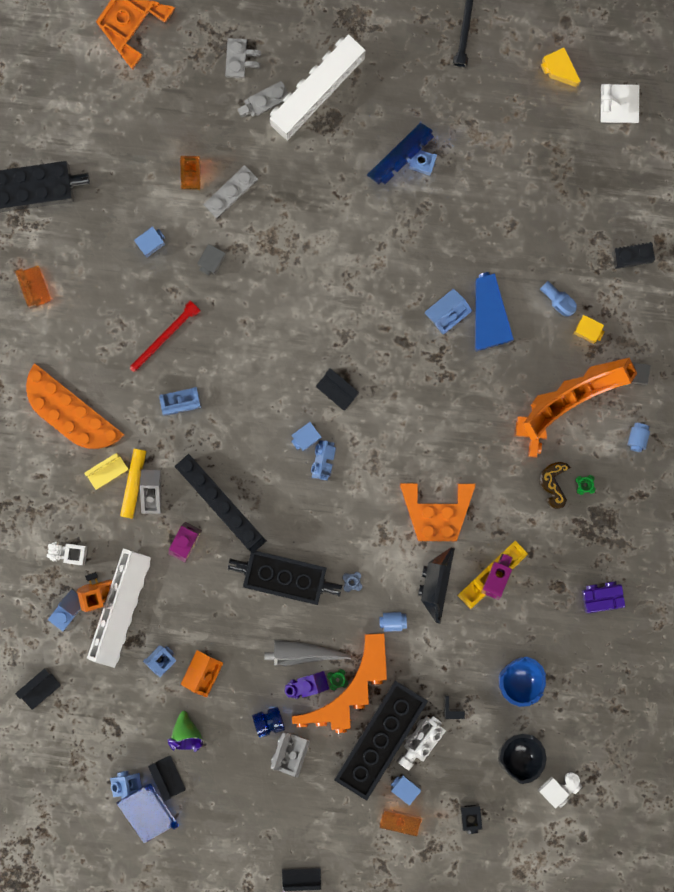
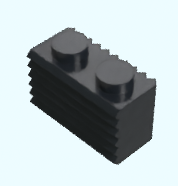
[612,242,655,269]

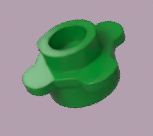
[576,475,596,495]
[327,669,348,691]

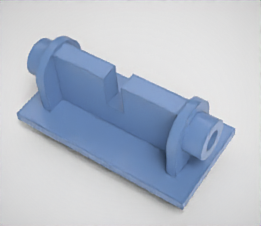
[311,440,336,481]

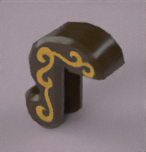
[539,462,571,509]

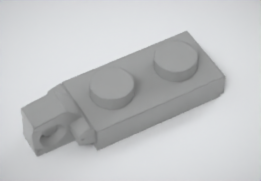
[238,81,288,117]

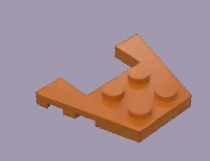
[96,0,175,70]
[400,483,475,541]

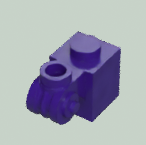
[285,671,329,699]

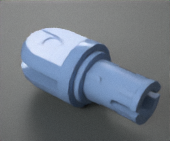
[540,281,577,317]

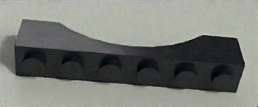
[174,453,267,554]

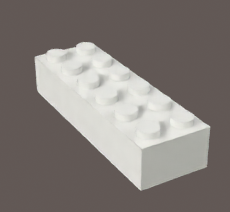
[270,35,365,141]

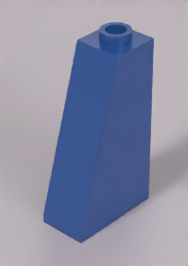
[475,272,514,352]

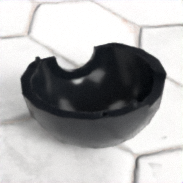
[498,734,547,784]

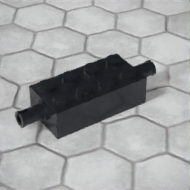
[0,161,90,213]
[227,551,343,605]

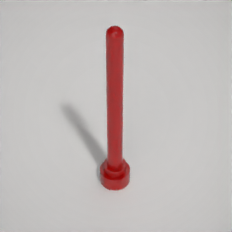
[130,300,201,372]

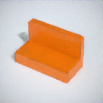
[181,650,223,697]

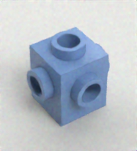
[110,771,142,800]

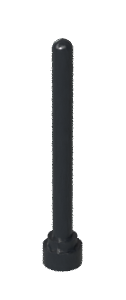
[452,0,473,67]

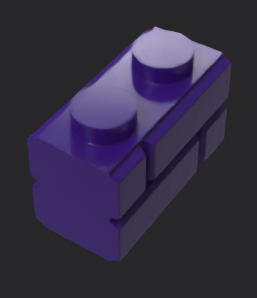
[582,581,625,613]

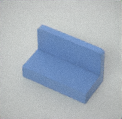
[425,289,472,335]

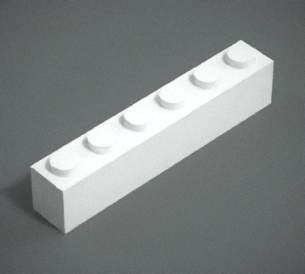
[87,548,151,668]

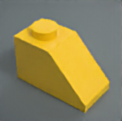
[541,48,581,87]

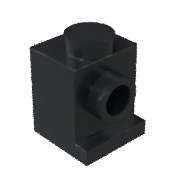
[460,804,482,834]

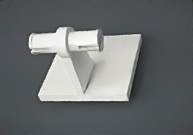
[600,84,639,123]

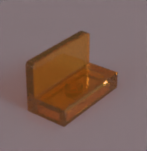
[15,266,51,309]
[379,808,422,837]

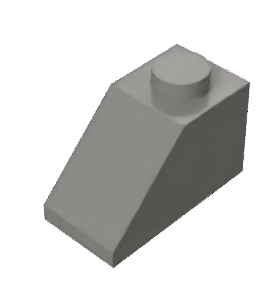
[140,470,161,514]

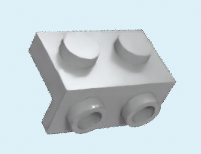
[271,732,310,777]

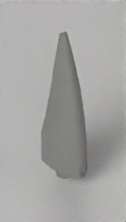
[265,640,351,665]

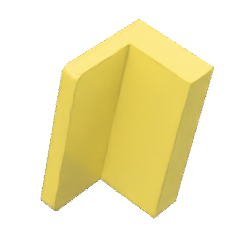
[84,453,129,490]

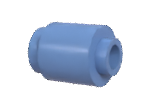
[627,423,650,452]
[379,612,407,632]

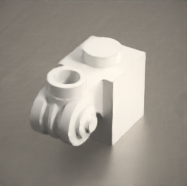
[47,542,88,565]
[538,772,582,809]

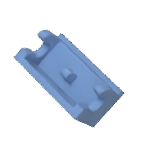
[159,387,201,416]

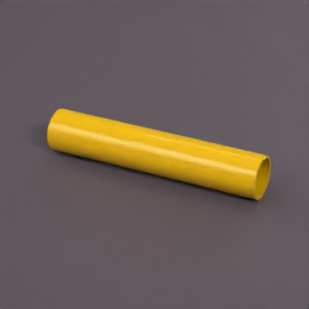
[120,449,147,519]

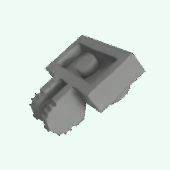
[225,38,261,78]

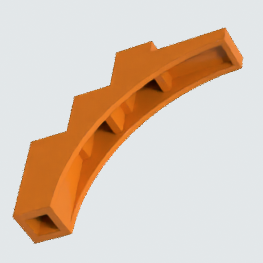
[523,357,637,440]
[292,633,387,733]

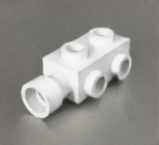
[397,716,446,770]

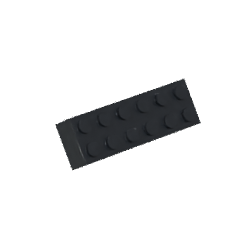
[334,680,428,801]

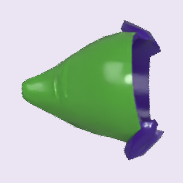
[168,711,203,752]

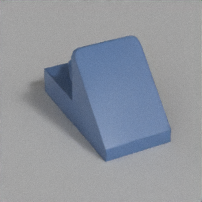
[48,589,81,631]

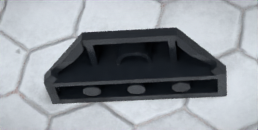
[418,547,455,624]

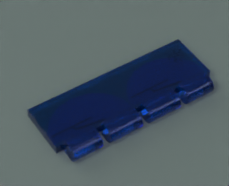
[367,122,434,185]

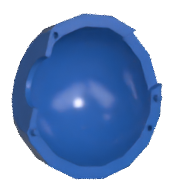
[499,657,546,707]

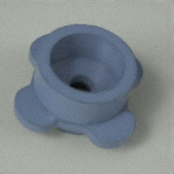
[342,572,362,592]

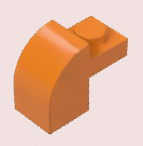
[515,416,547,458]
[77,579,113,612]

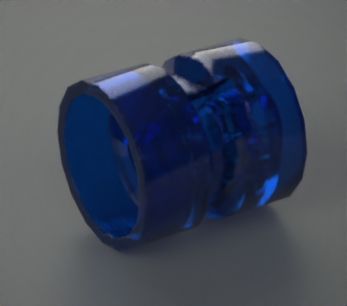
[252,706,285,739]

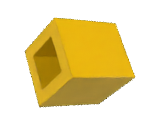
[573,315,605,344]

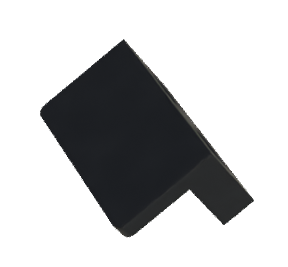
[316,368,359,411]
[15,668,61,710]
[444,694,465,719]
[148,756,186,802]
[282,867,321,891]

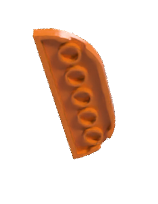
[26,363,124,449]

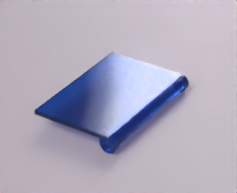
[116,784,179,843]

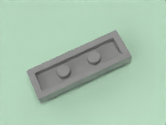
[203,165,258,219]

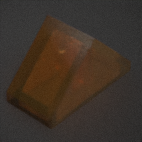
[180,156,201,190]

